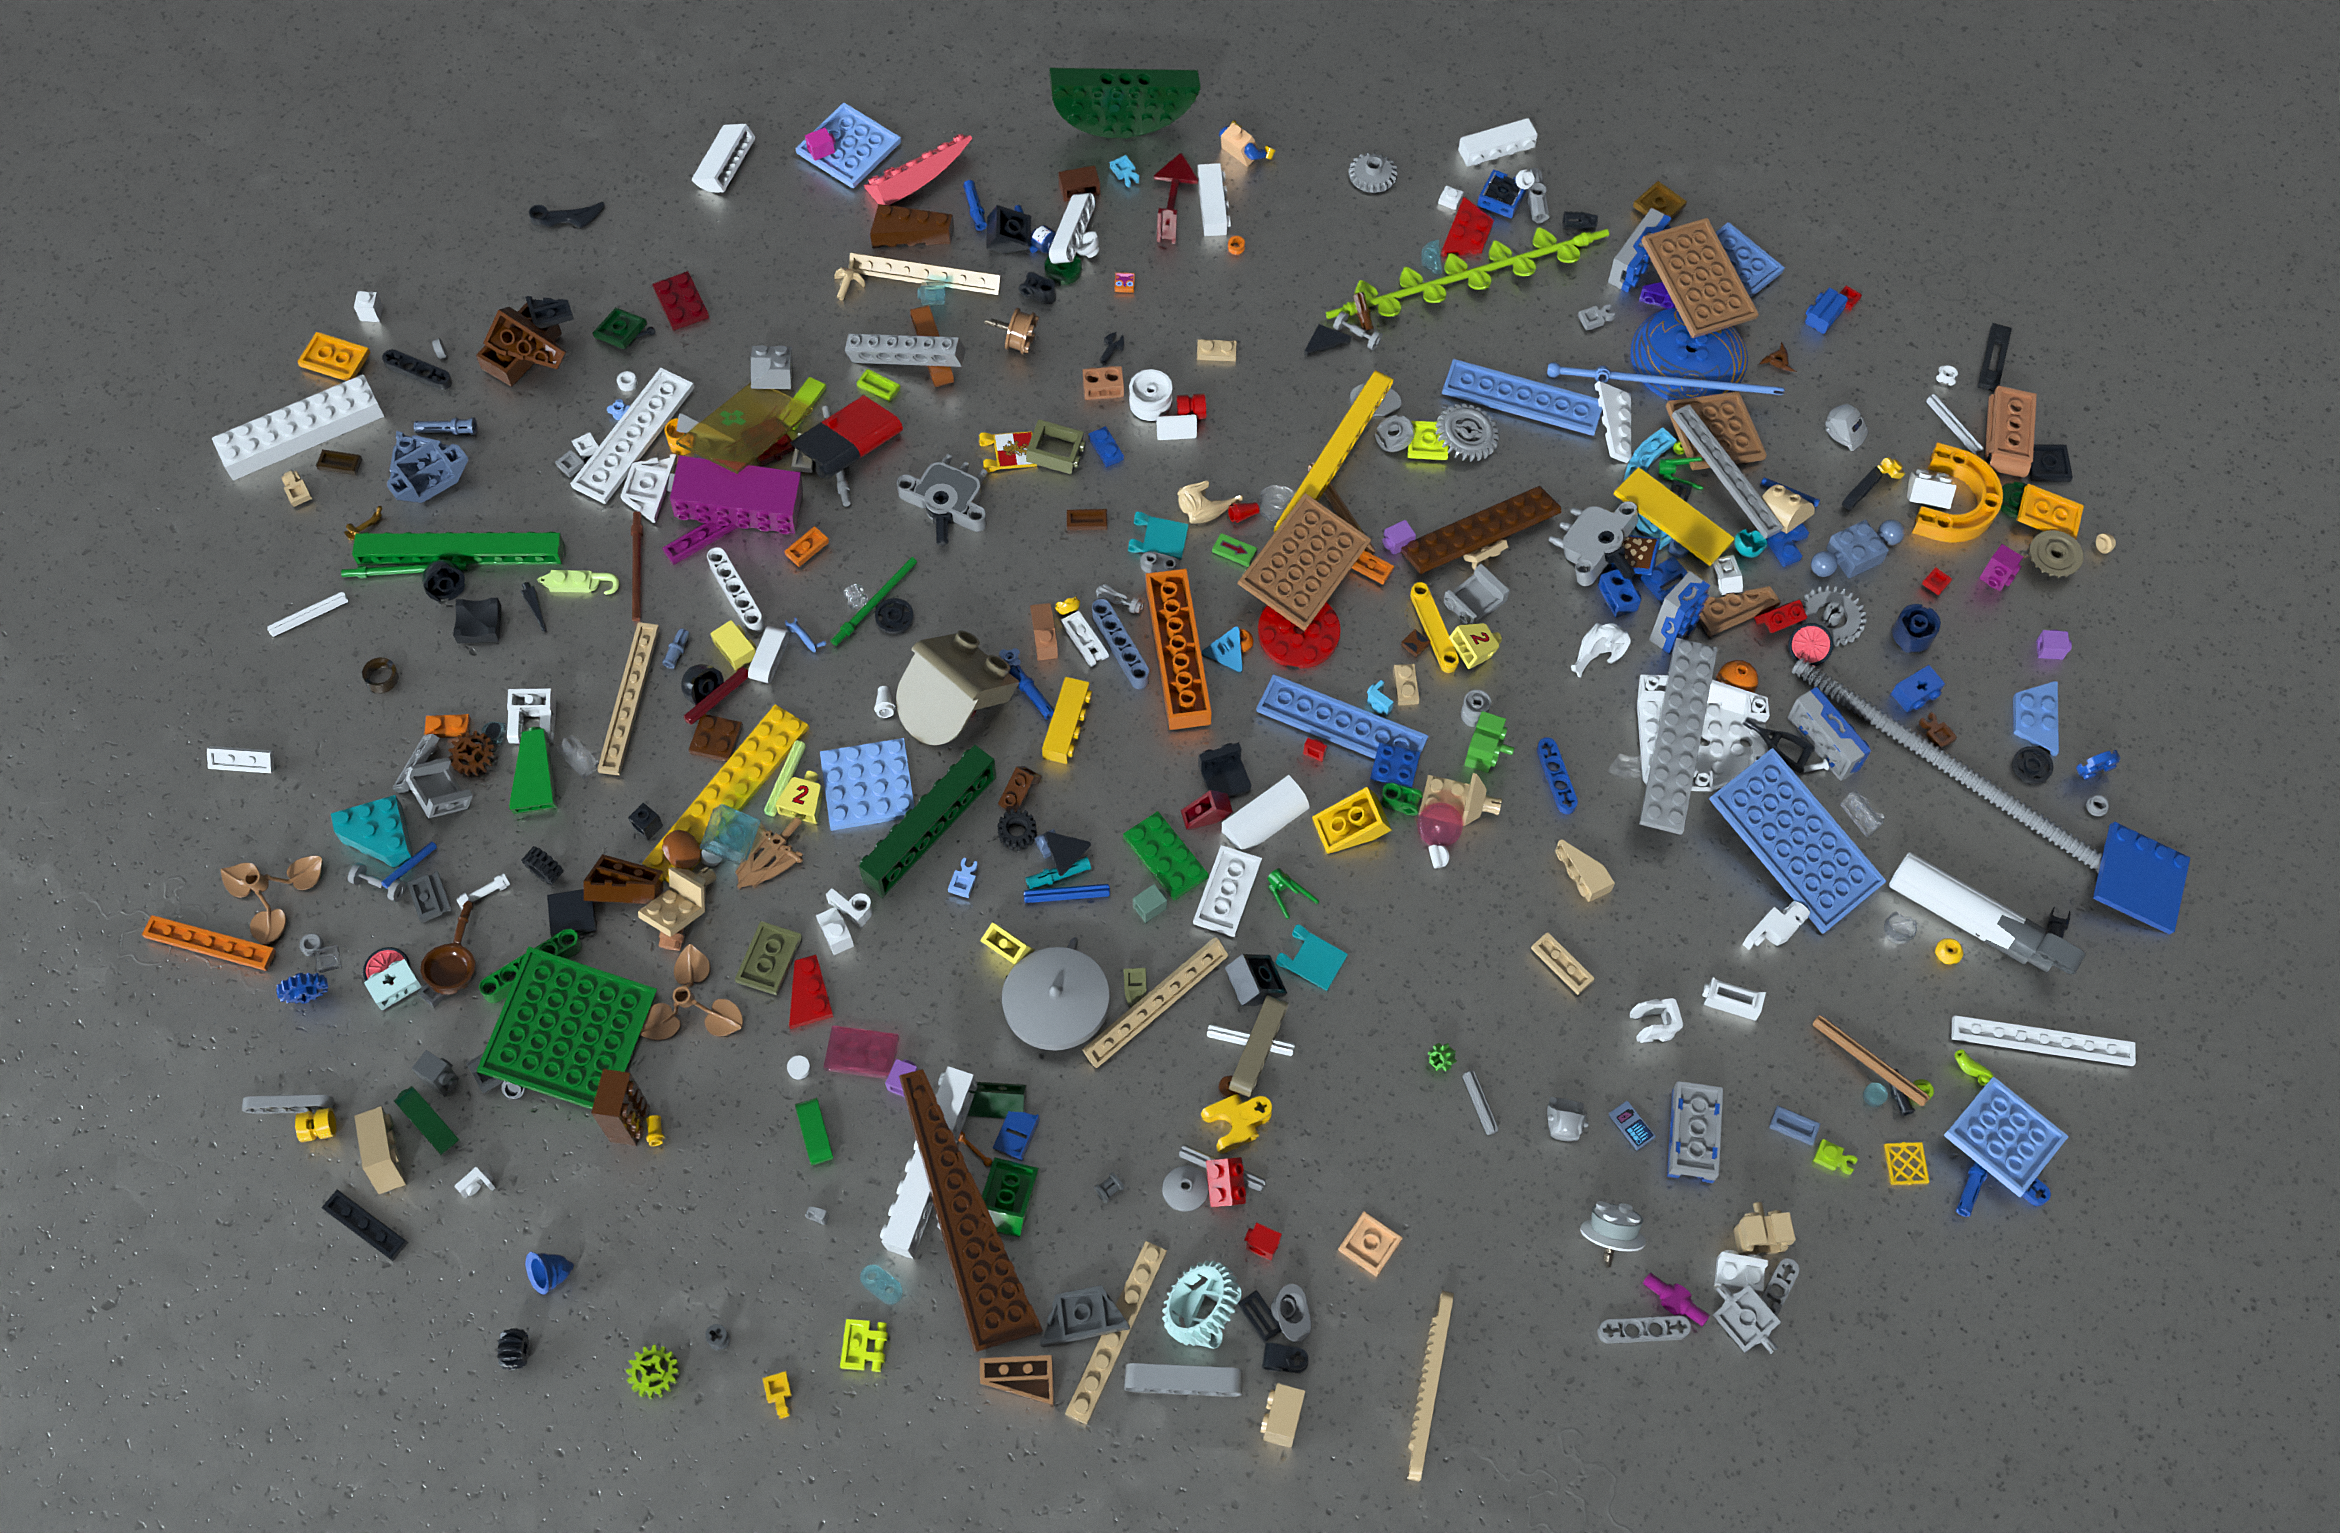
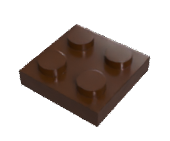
[689,714,743,762]

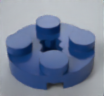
[2076,750,2121,780]

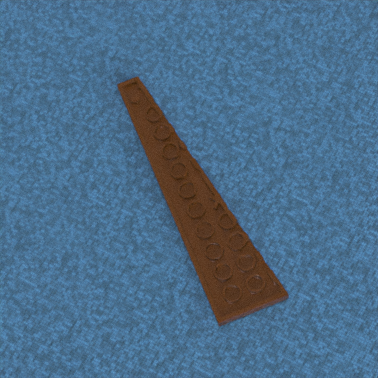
[899,1069,1043,1352]

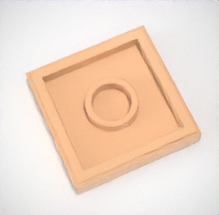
[1338,1211,1403,1277]

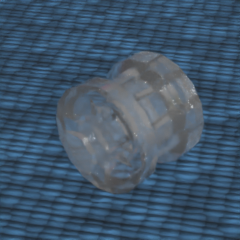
[843,584,868,609]

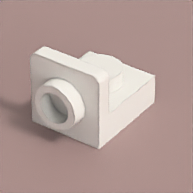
[454,1167,495,1199]

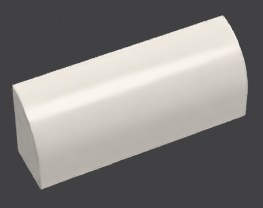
[691,124,756,192]
[1222,775,1309,853]

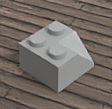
[751,345,793,389]

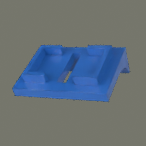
[992,1111,1040,1160]

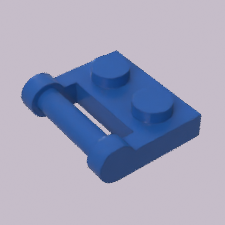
[1640,556,1688,603]

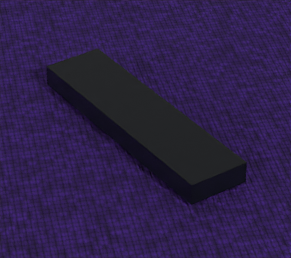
[321,1189,409,1261]

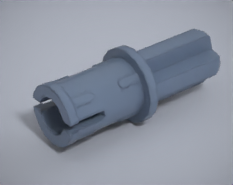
[662,628,690,669]

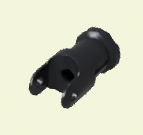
[2047,907,2071,939]

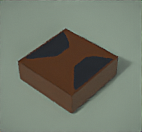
[1401,629,1431,658]

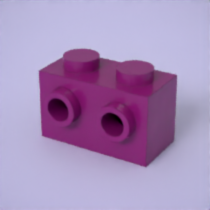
[1979,544,2023,591]

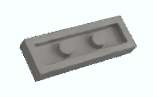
[392,734,440,793]

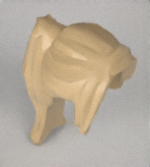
[1177,480,1243,524]

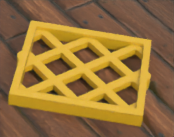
[1884,1142,1929,1185]

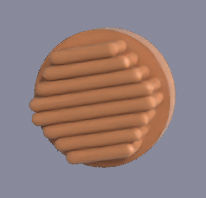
[658,928,685,951]

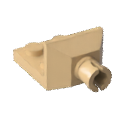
[1419,773,1502,826]
[638,867,716,937]

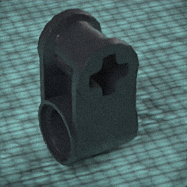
[1018,272,1057,304]
[1262,1343,1308,1374]

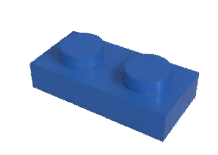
[1088,426,1124,468]

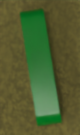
[479,929,582,1003]

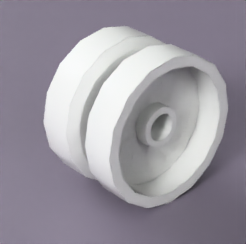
[1129,369,1173,421]

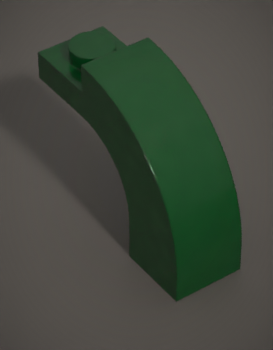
[394,1086,459,1155]

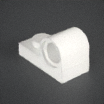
[1713,555,1743,595]
[826,888,873,929]

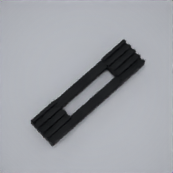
[1977,323,2012,391]

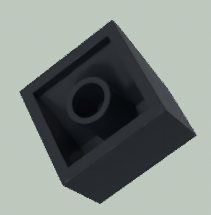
[986,205,1031,254]
[1225,954,1287,1006]

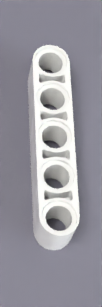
[1049,193,1095,264]
[707,547,765,635]

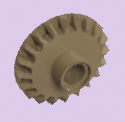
[2029,530,2084,578]

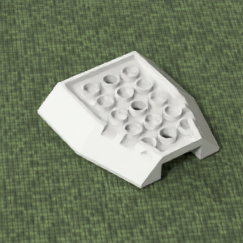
[1637,675,1770,792]

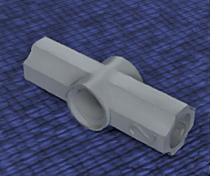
[1527,168,1549,223]

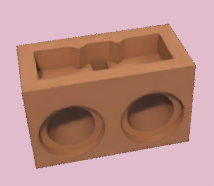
[1082,366,1124,400]

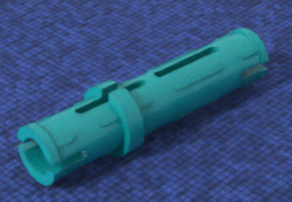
[1025,856,1091,890]

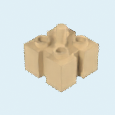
[1733,1202,1796,1256]

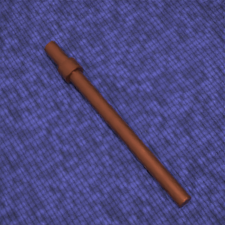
[631,511,643,621]

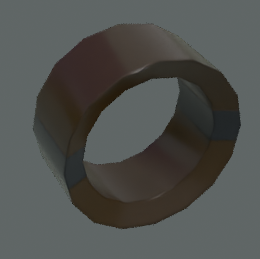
[362,657,399,693]

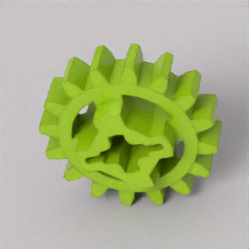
[626,1345,680,1399]

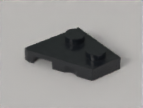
[526,296,574,329]

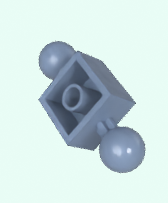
[1811,519,1905,579]

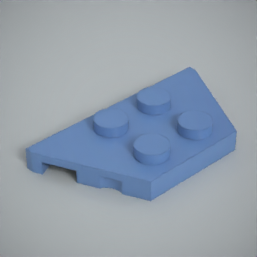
[2013,681,2059,756]

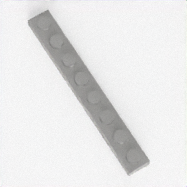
[1672,404,1783,539]

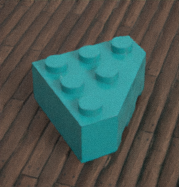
[331,795,413,868]

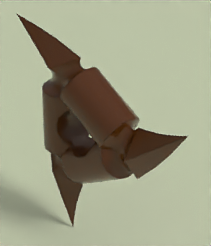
[1759,341,1797,372]

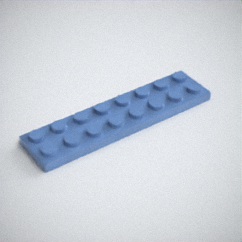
[1442,359,1602,436]
[1256,674,1428,759]

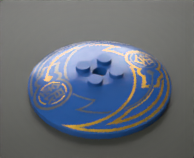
[1630,308,1748,401]

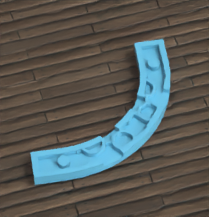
[1623,427,1677,550]

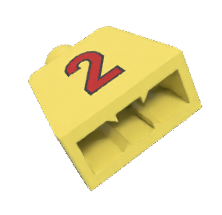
[1449,623,1502,669]
[776,771,823,824]

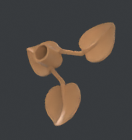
[221,856,323,945]
[640,944,743,1040]

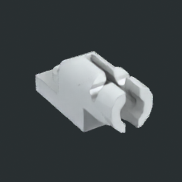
[1742,901,1810,950]

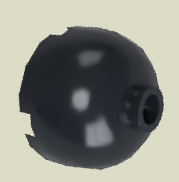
[422,560,465,602]
[681,664,724,705]

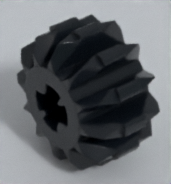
[497,1328,530,1370]

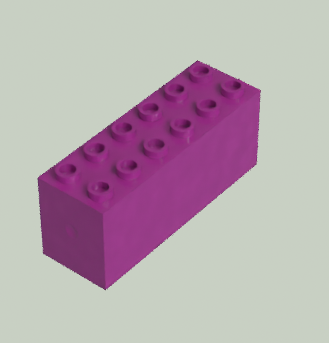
[670,455,803,534]

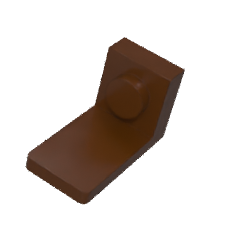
[998,766,1042,813]

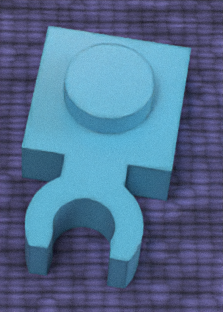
[1110,155,1139,187]

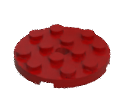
[1258,603,1341,669]

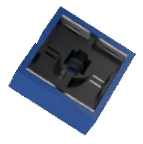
[1477,169,1527,219]

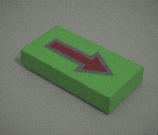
[1212,533,1258,567]

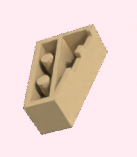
[354,1106,406,1194]

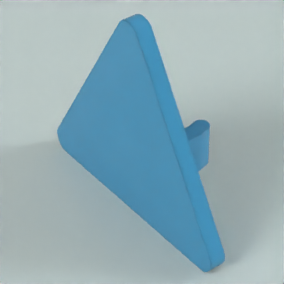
[1202,626,1243,672]

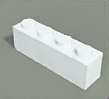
[1458,118,1538,167]
[1198,163,1230,236]

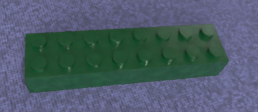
[859,745,997,899]

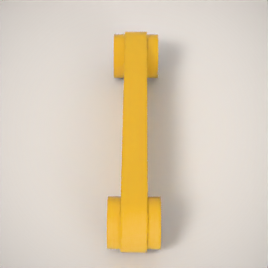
[1410,582,1459,673]

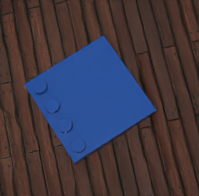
[2093,822,2190,935]

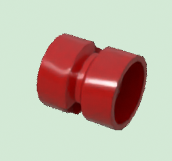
[1177,393,1206,420]

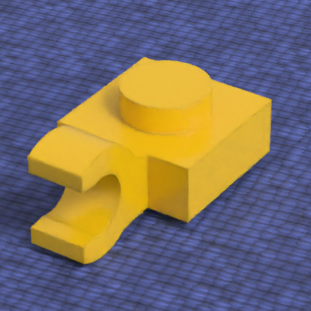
[1877,457,1906,479]
[762,1371,792,1419]

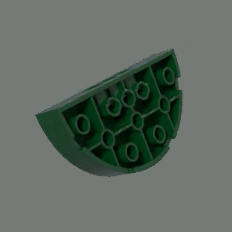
[1049,68,1201,138]

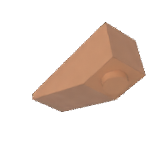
[1030,603,1058,661]

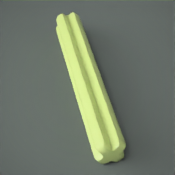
[764,740,806,817]

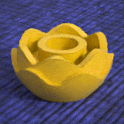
[1055,596,1080,615]
[1935,938,1964,965]

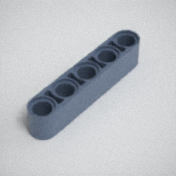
[1092,599,1149,689]

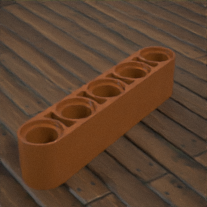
[910,305,954,387]

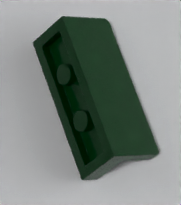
[967,1082,1026,1118]

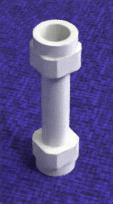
[456,873,510,909]

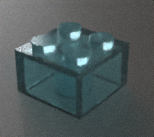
[699,804,761,865]

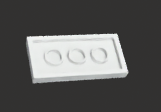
[1193,845,1262,937]

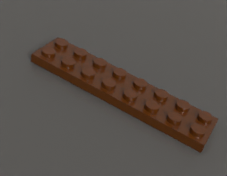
[1400,486,1561,574]

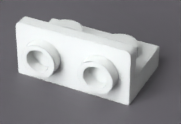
[1714,1250,1768,1293]

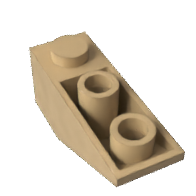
[1556,839,1615,902]

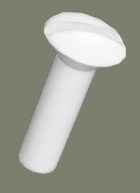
[1804,759,1829,773]

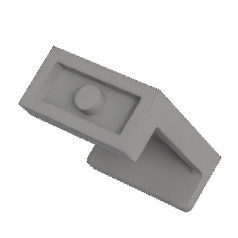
[1443,564,1510,624]
[406,757,473,819]

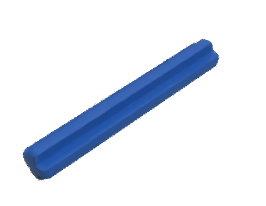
[1024,884,1110,903]

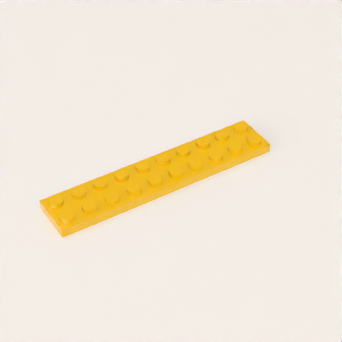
[642,704,810,883]

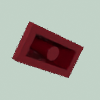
[1181,790,1233,830]

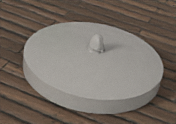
[1002,947,1110,1050]

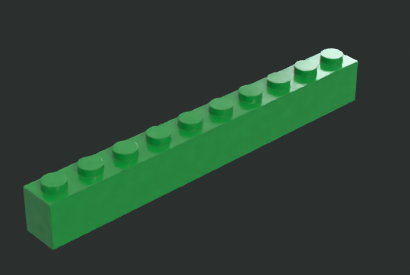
[352,531,564,565]

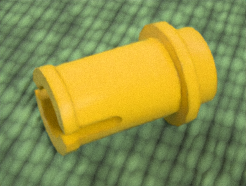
[646,1115,665,1146]

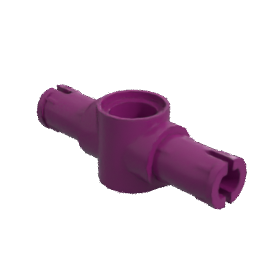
[1643,1272,1710,1327]

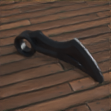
[528,202,605,229]

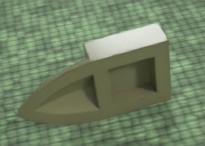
[1124,968,1147,1007]

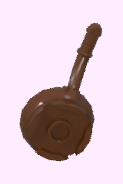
[420,901,475,994]

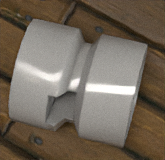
[1461,689,1491,727]

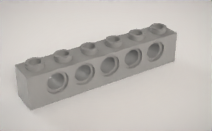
[845,334,966,367]

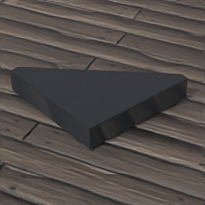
[1304,324,1352,356]

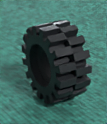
[997,809,1037,851]
[521,846,564,885]

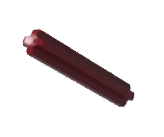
[684,667,749,725]

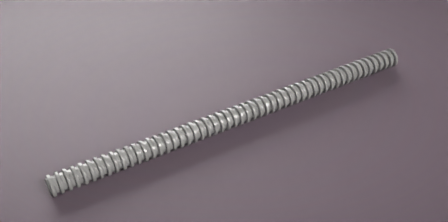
[1792,658,2103,873]

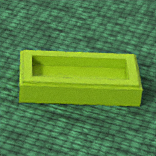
[857,368,901,402]

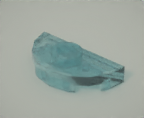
[1421,240,1442,274]

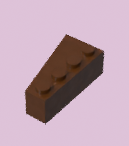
[870,204,954,248]

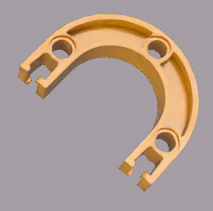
[1912,442,2003,543]

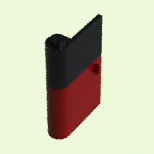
[790,395,903,479]

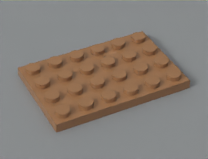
[1641,218,1759,338]
[1237,493,1371,631]

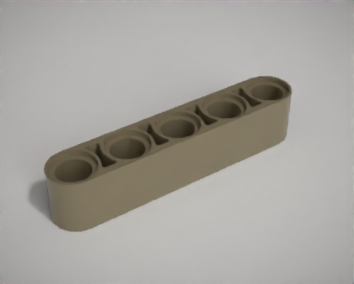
[1229,995,1289,1097]

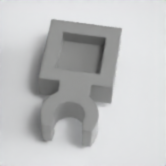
[1578,305,1616,331]

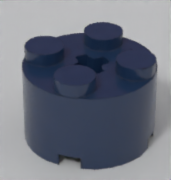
[1892,604,1941,653]

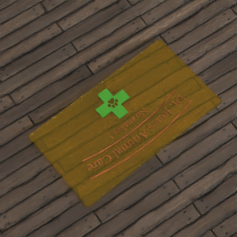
[676,382,813,474]

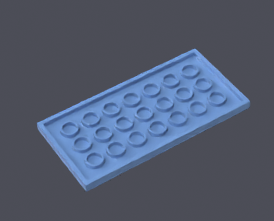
[1709,748,1887,934]

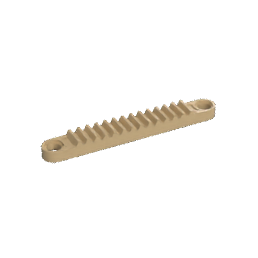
[1408,1290,1454,1482]

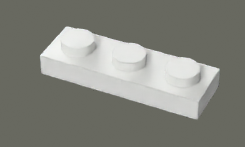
[207,746,275,773]

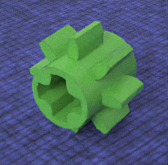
[1428,1042,1457,1071]

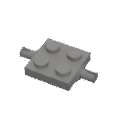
[1713,1283,1781,1354]

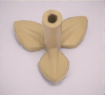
[834,267,865,300]

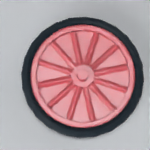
[1788,623,1834,666]
[363,947,410,985]

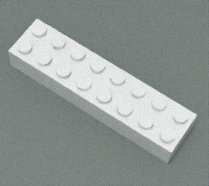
[212,375,384,481]
[880,1066,978,1259]

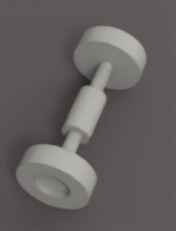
[1333,311,1383,350]
[348,862,406,902]

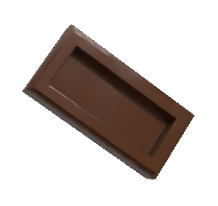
[1067,509,1107,531]

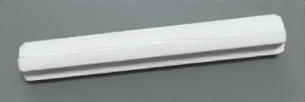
[267,591,348,636]
[1207,1024,1295,1056]

